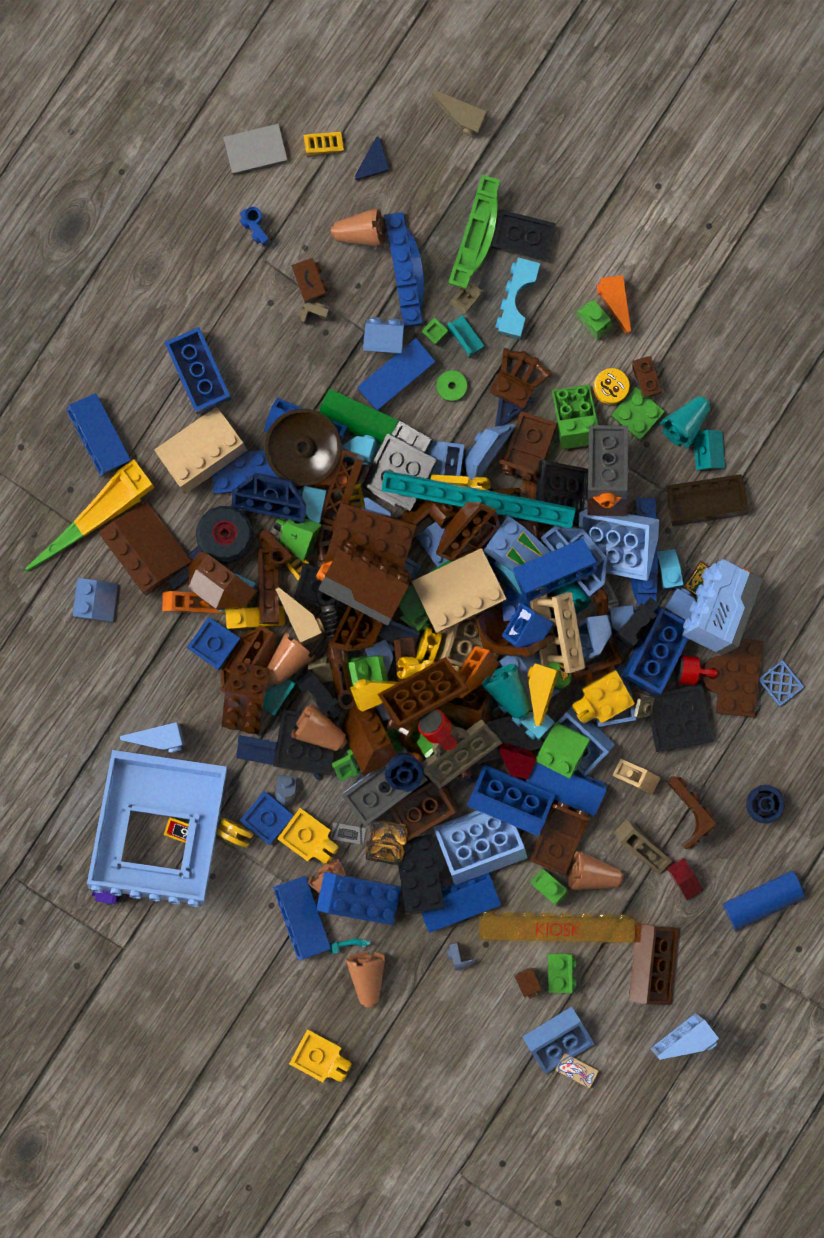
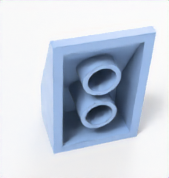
[120,722,185,753]

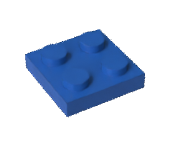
[187,617,240,670]
[240,791,294,845]

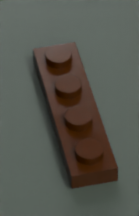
[257,549,279,624]

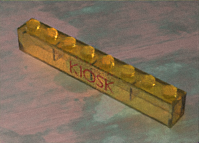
[478,912,634,943]

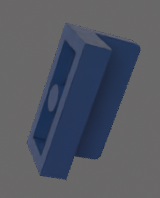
[378,620,420,648]
[236,735,277,765]

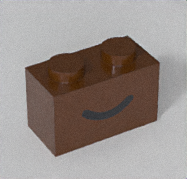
[291,258,328,304]

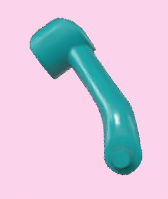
[329,938,370,954]

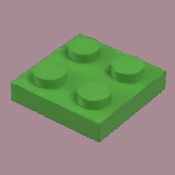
[611,387,665,441]

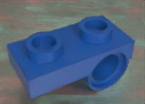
[239,207,269,247]

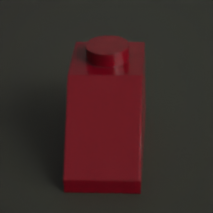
[498,742,536,780]
[666,857,703,900]

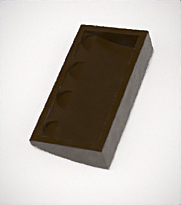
[666,474,749,526]

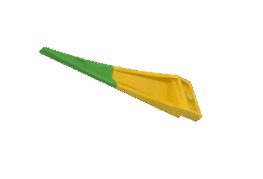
[25,459,155,572]

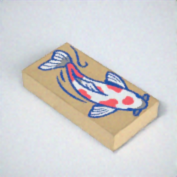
[555,1053,598,1088]

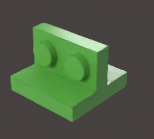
[348,655,388,686]

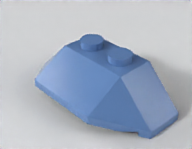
[463,424,515,480]
[541,526,608,597]

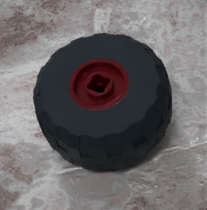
[196,506,253,564]

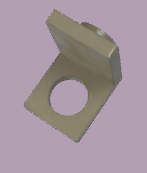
[308,655,333,684]
[633,691,655,718]

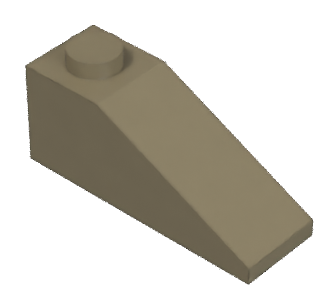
[432,90,486,137]
[614,819,672,874]

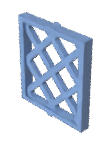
[759,660,804,707]

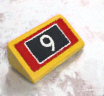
[164,817,189,843]

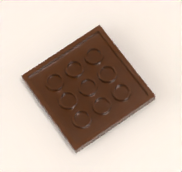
[324,502,417,570]

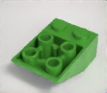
[552,385,598,449]

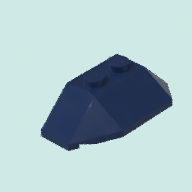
[232,473,306,523]

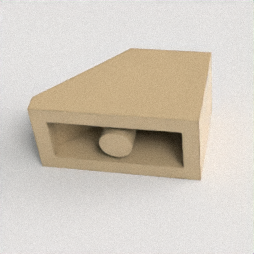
[612,759,660,795]

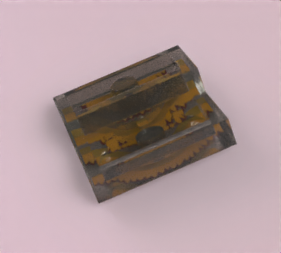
[366,819,408,866]

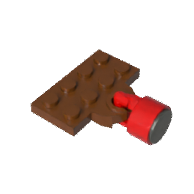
[675,638,763,718]

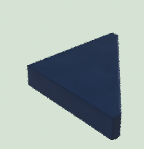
[354,136,389,181]
[495,398,535,427]

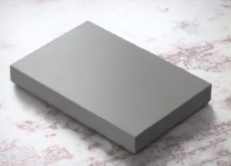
[223,124,288,175]

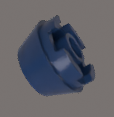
[385,753,424,792]
[746,785,785,824]

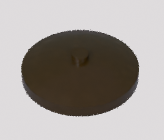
[265,409,342,486]

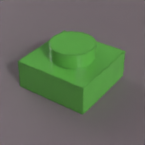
[421,317,448,345]

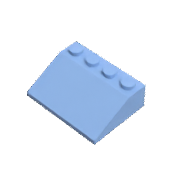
[579,509,659,581]
[433,810,527,885]
[650,1013,719,1059]

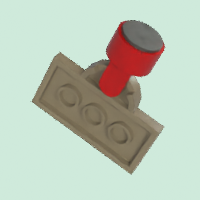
[418,709,502,789]

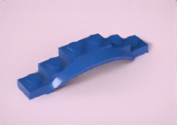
[384,212,424,327]
[630,498,658,609]

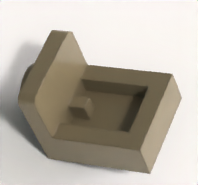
[450,281,482,315]
[299,303,329,325]

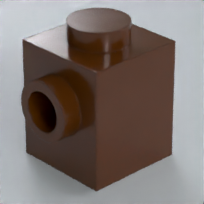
[514,967,542,999]

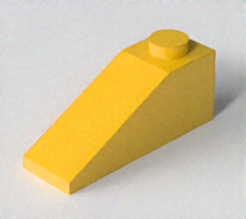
[225,606,286,630]
[527,663,560,726]
[350,679,399,712]

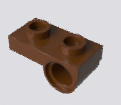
[632,356,662,398]
[429,503,462,529]
[257,529,292,570]

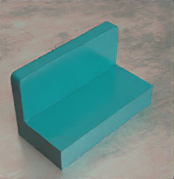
[447,316,484,358]
[694,430,725,471]
[263,679,297,716]

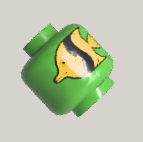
[547,662,572,690]

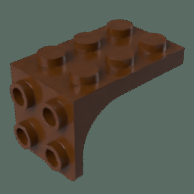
[499,411,557,482]
[476,603,554,657]
[221,661,271,735]
[666,776,716,849]
[529,802,590,875]

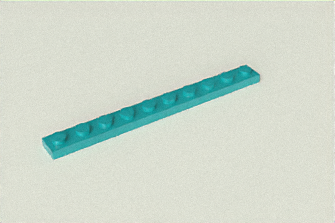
[381,471,575,528]

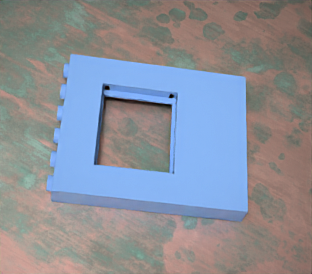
[87,750,227,907]

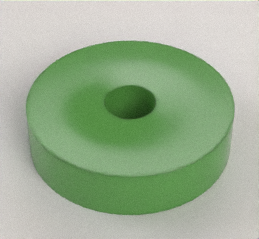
[437,370,467,402]

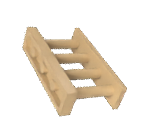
[530,592,585,673]

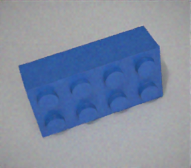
[164,327,232,415]
[621,608,688,696]
[467,765,555,836]
[316,872,401,925]

